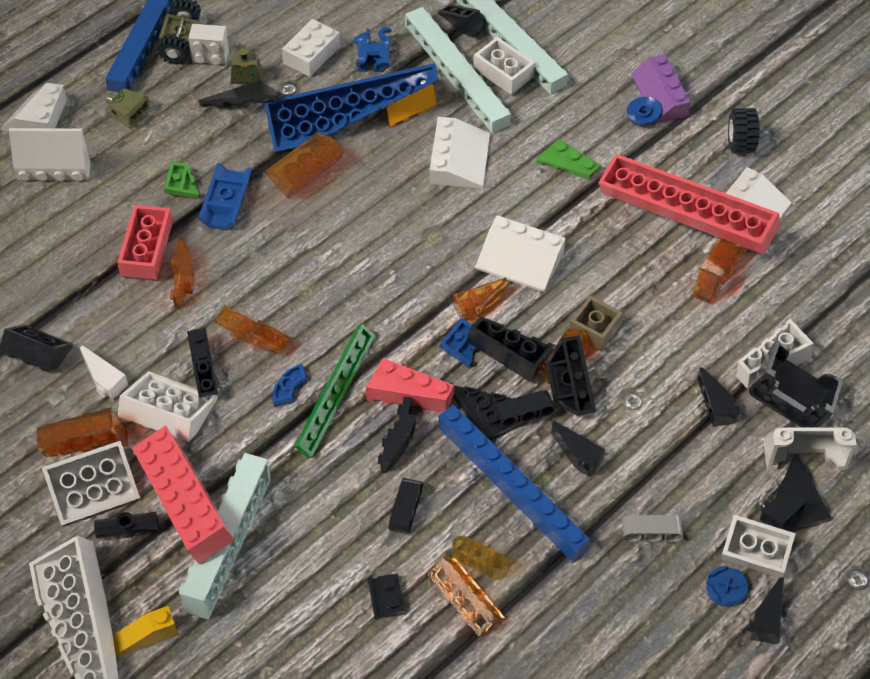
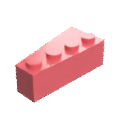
[366,358,454,412]

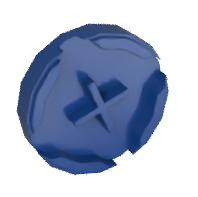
[706,566,748,607]

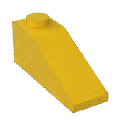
[113,606,178,657]

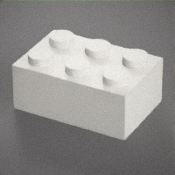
[282,19,340,77]
[474,37,535,95]
[721,515,795,578]

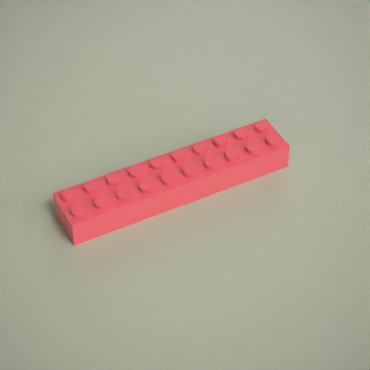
[598,154,781,254]

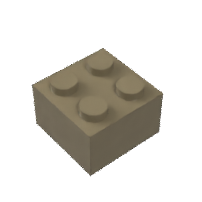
[569,296,623,352]

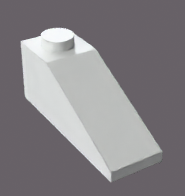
[80,346,128,401]

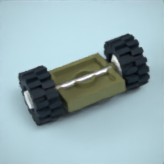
[157,0,201,65]

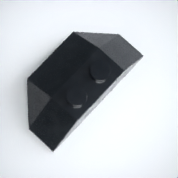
[546,335,596,416]

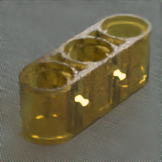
[452,536,508,580]

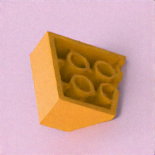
[384,84,437,128]

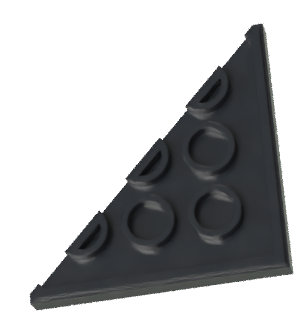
[198,80,279,107]
[450,383,528,440]
[763,453,831,532]

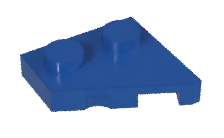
[439,318,474,367]

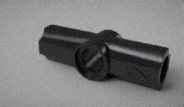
[94,511,159,539]

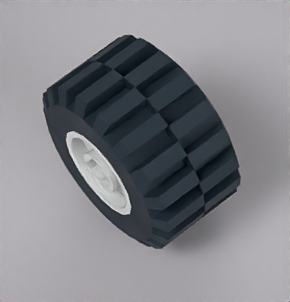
[728,108,760,153]

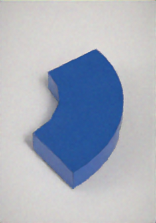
[273,363,307,407]

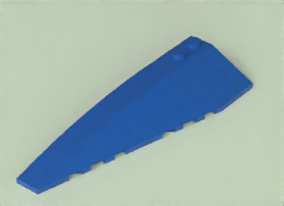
[264,63,439,153]

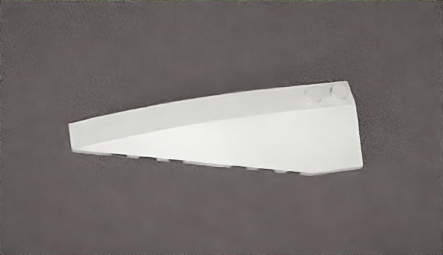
[29,536,118,679]

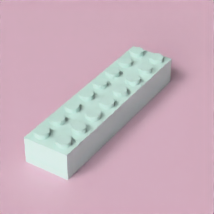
[179,453,271,620]

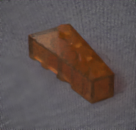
[692,238,746,305]
[37,407,128,457]

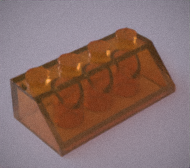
[265,133,344,199]

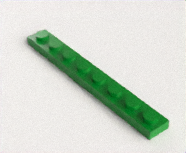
[294,324,375,458]

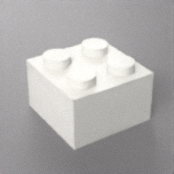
[188,24,229,65]

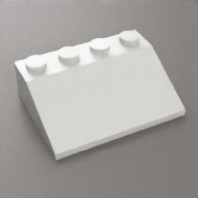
[430,117,490,189]
[9,128,91,181]
[726,167,792,218]
[475,215,566,292]
[118,371,218,442]
[42,441,140,526]

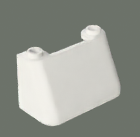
[763,428,857,470]

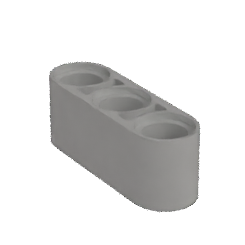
[622,515,683,542]

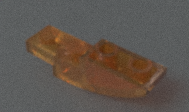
[170,237,194,308]
[215,305,292,354]

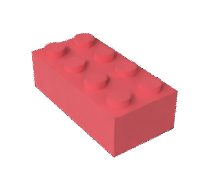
[117,205,173,280]

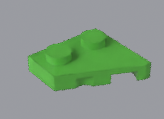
[164,161,199,199]

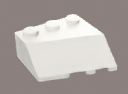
[1,83,67,132]

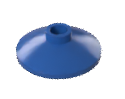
[627,96,662,125]

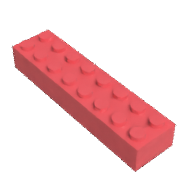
[132,425,235,564]

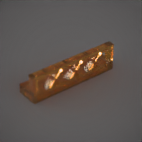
[427,557,505,636]

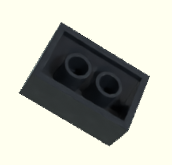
[0,324,73,371]

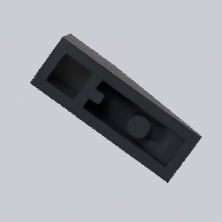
[438,4,485,36]
[697,367,740,427]
[551,420,605,476]
[747,577,784,644]

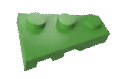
[536,139,601,180]

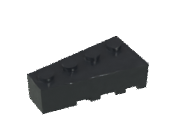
[466,316,555,382]

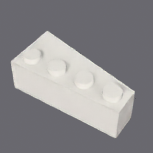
[736,319,814,389]

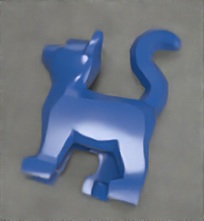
[354,27,392,73]

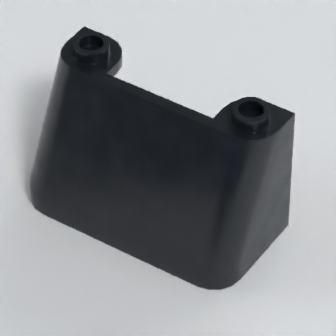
[749,340,843,428]

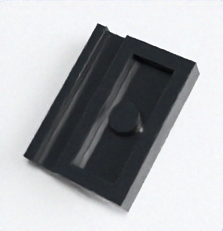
[368,573,405,619]

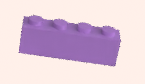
[631,54,690,124]

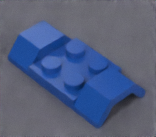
[198,163,252,231]

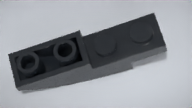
[187,328,218,398]
[378,397,416,473]

